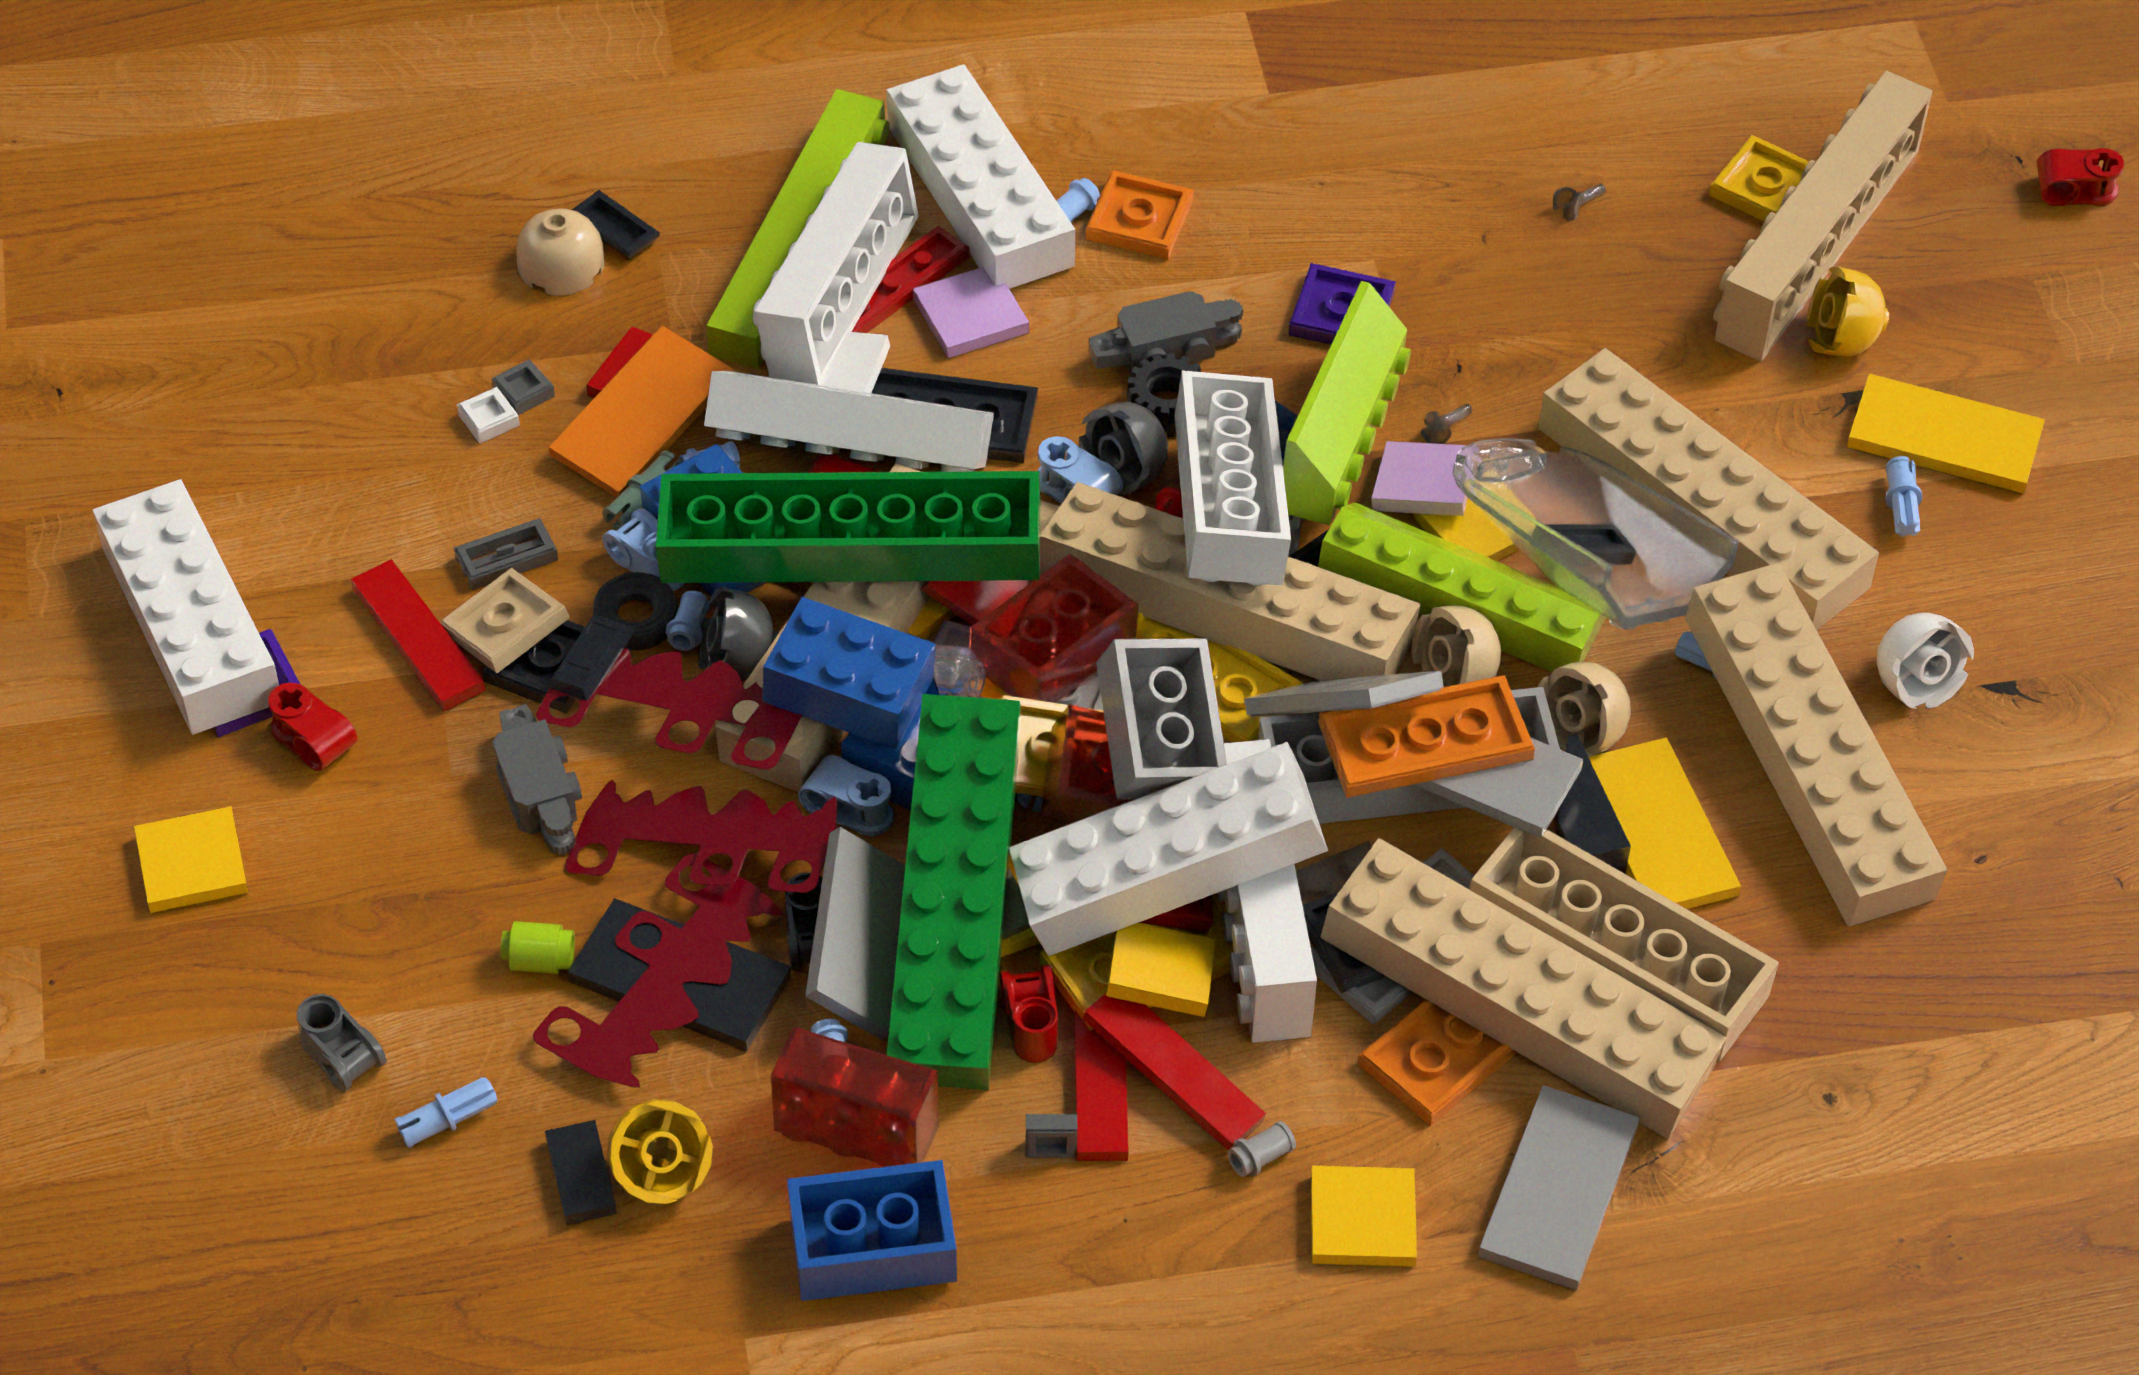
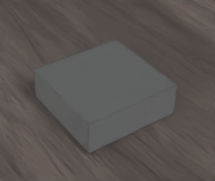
[492,359,555,415]
[1025,1114,1077,1158]

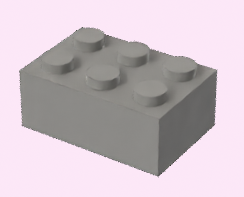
[1096,638,1227,799]

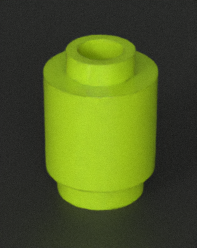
[500,921,575,974]

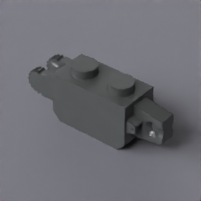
[1088,291,1243,376]
[492,704,582,855]

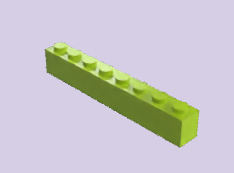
[706,89,890,369]

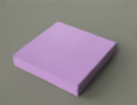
[913,267,1029,358]
[1371,441,1477,516]

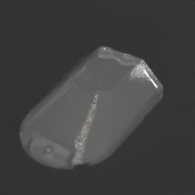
[1453,438,1738,630]

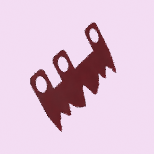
[536,649,803,770]
[565,779,837,893]
[533,853,784,1088]

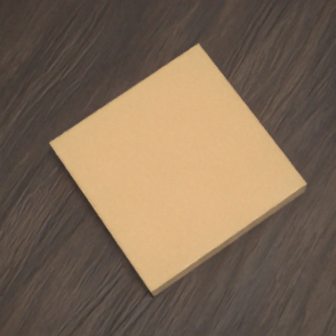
[440,568,570,673]

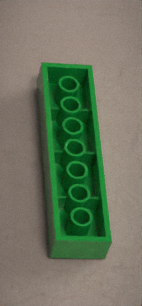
[656,471,1041,583]
[886,694,1021,1090]

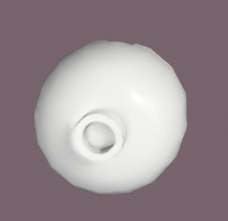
[1876,613,1974,709]

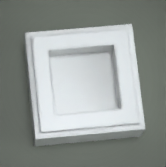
[457,387,520,444]

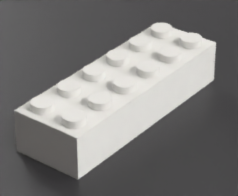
[886,64,1075,289]
[753,142,919,385]
[704,371,994,472]
[1175,371,1291,586]
[92,479,279,735]
[1217,739,1317,1043]
[1009,742,1328,956]

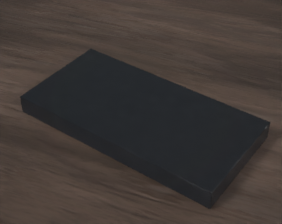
[871,368,1038,463]
[568,898,792,1052]

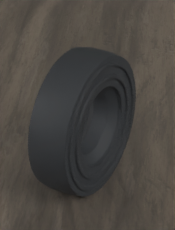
[593,572,678,651]

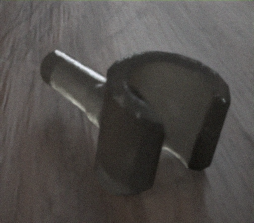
[1553,183,1606,221]
[1420,403,1472,444]

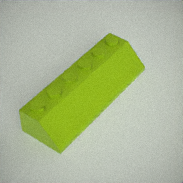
[1283,281,1411,525]
[1318,502,1610,672]

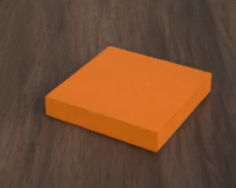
[1085,170,1194,260]

